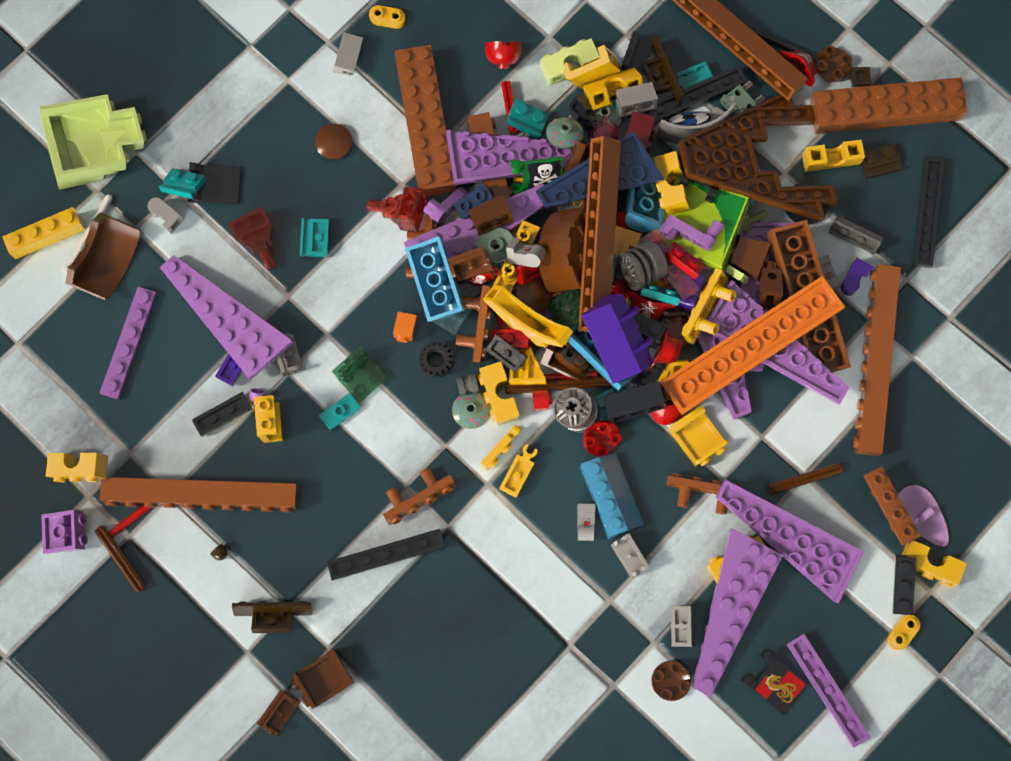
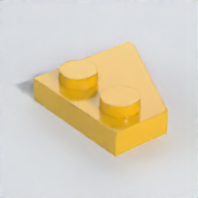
[509,348,547,385]

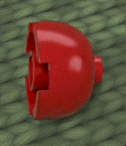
[485,41,521,69]

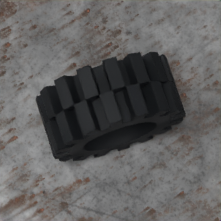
[419,341,454,378]

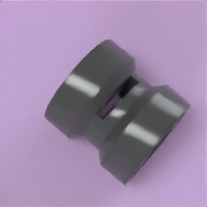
[456,373,479,396]

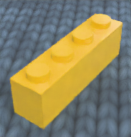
[2,207,86,259]

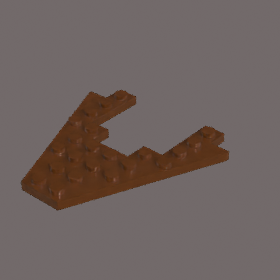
[678,94,838,221]

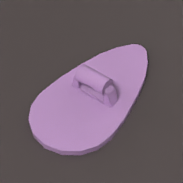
[898,485,949,547]

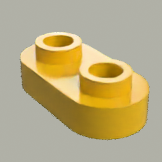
[369,5,406,29]
[887,615,920,650]

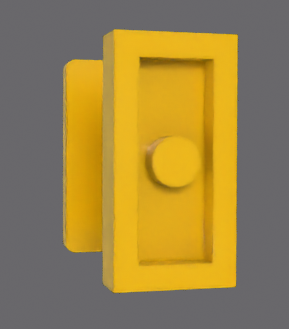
[564,45,620,89]
[254,395,283,443]
[668,405,729,467]

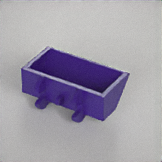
[581,294,653,384]

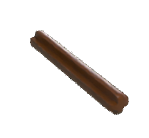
[768,463,843,494]
[95,526,146,592]

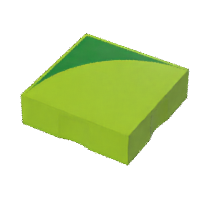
[651,177,749,272]

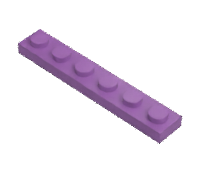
[100,287,157,400]
[786,634,870,748]

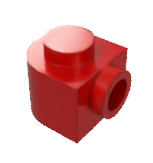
[532,389,553,411]

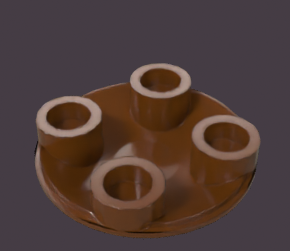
[815,45,852,82]
[315,124,352,159]
[514,277,551,313]
[651,661,691,701]

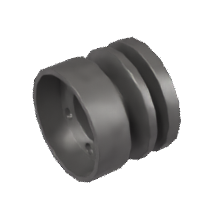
[617,240,668,290]
[553,387,601,433]

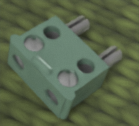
[720,81,765,116]

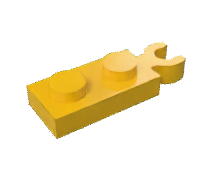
[481,425,521,470]
[499,444,537,498]

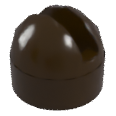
[210,544,227,561]

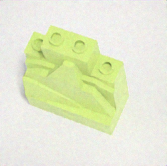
[40,94,147,190]

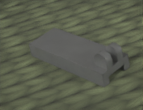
[829,214,883,254]

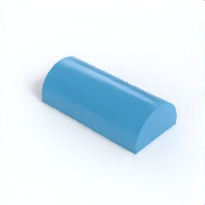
[625,157,664,232]
[405,236,465,322]
[568,323,639,392]

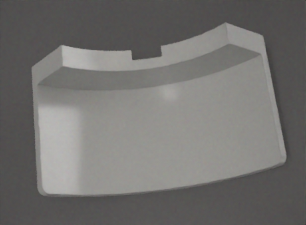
[656,101,737,144]

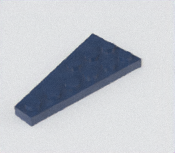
[535,131,664,209]

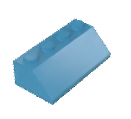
[580,453,644,539]

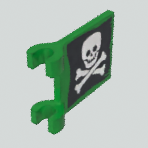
[510,156,563,196]

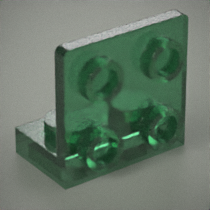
[549,289,581,329]
[332,346,387,403]

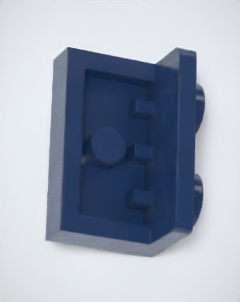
[453,183,495,220]

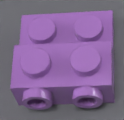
[41,510,88,554]

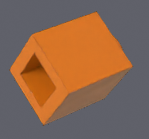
[393,312,418,343]

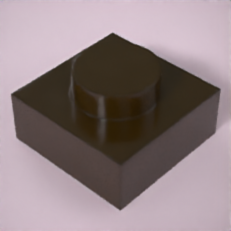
[850,67,871,87]

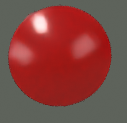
[583,420,621,457]

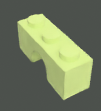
[540,38,600,85]

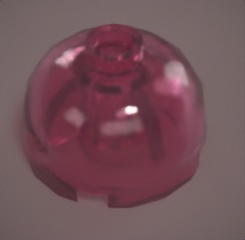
[587,115,619,143]

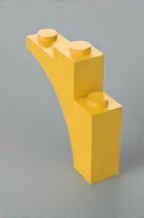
[483,285,573,347]

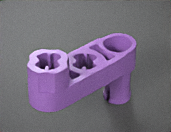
[423,186,470,223]
[658,215,724,251]

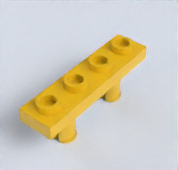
[494,220,540,293]
[681,268,736,344]

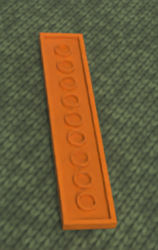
[660,276,845,415]

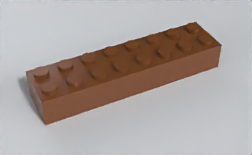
[394,45,456,197]
[810,77,968,134]
[766,220,851,373]

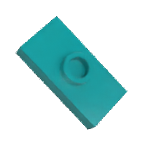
[677,61,714,89]
[319,392,361,431]

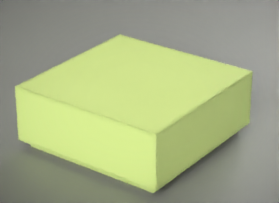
[726,265,750,284]

